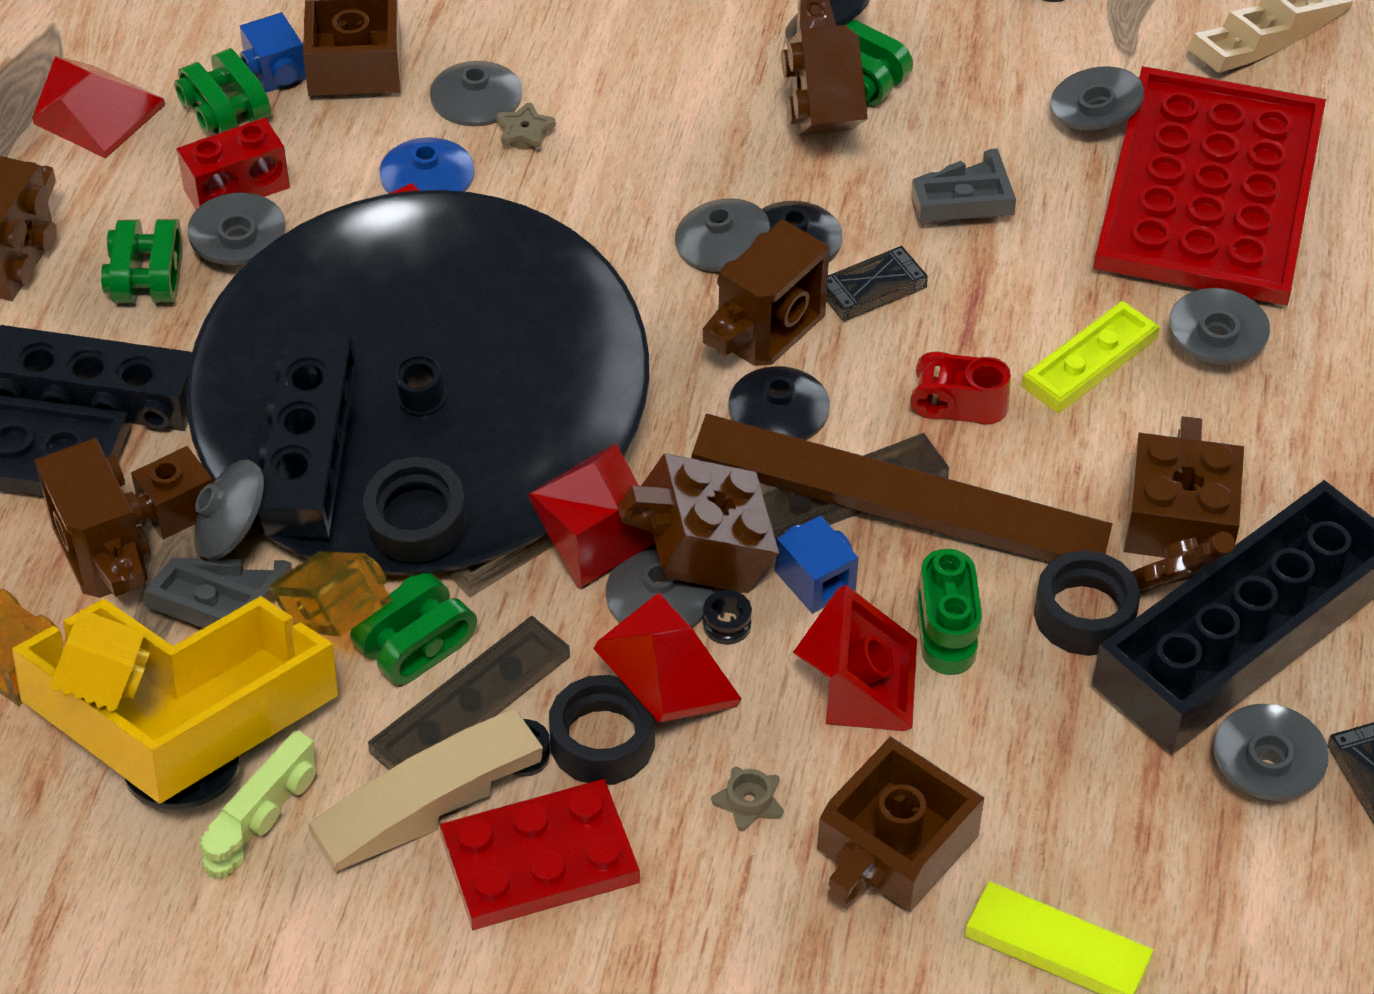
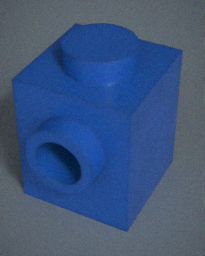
[239,12,306,93]
[775,515,859,614]

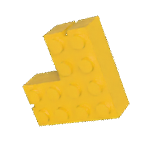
[12,596,338,804]

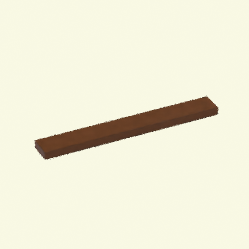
[691,413,1113,562]

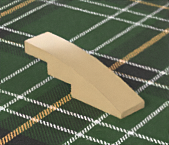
[1187,0,1353,73]
[309,708,543,872]

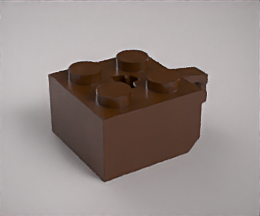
[303,0,401,96]
[781,0,868,135]
[0,156,57,301]
[703,219,830,366]
[1123,416,1244,558]
[34,438,151,598]
[618,453,779,593]
[817,736,985,912]

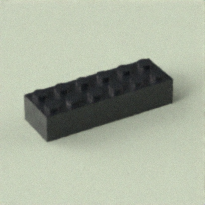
[1092,480,1374,754]

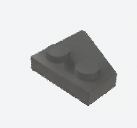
[912,148,1016,223]
[144,558,292,628]

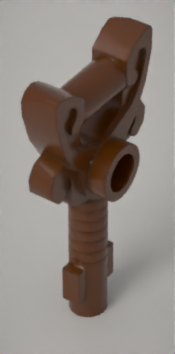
[1131,531,1236,593]

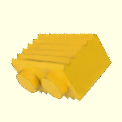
[50,609,150,712]

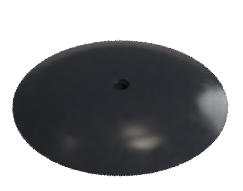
[186,190,649,575]

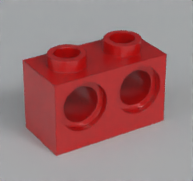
[176,118,290,210]

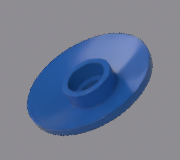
[380,137,474,194]

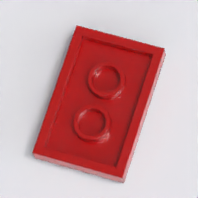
[440,778,640,931]

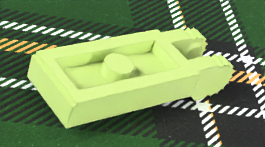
[199,730,317,880]

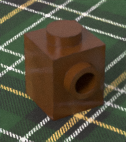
[131,446,213,540]

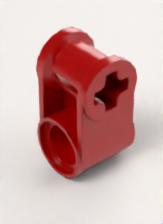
[910,351,1011,425]

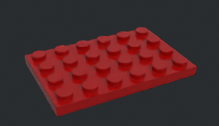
[1093,66,1326,306]

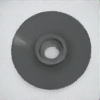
[430,61,522,126]
[1050,66,1144,130]
[187,193,286,265]
[675,198,771,272]
[1169,288,1270,365]
[194,459,264,561]
[606,549,713,628]
[1214,704,1329,801]

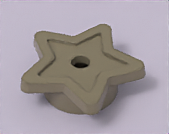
[496,102,556,150]
[711,767,784,831]

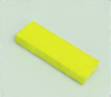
[1021,300,1160,414]
[964,881,1154,994]

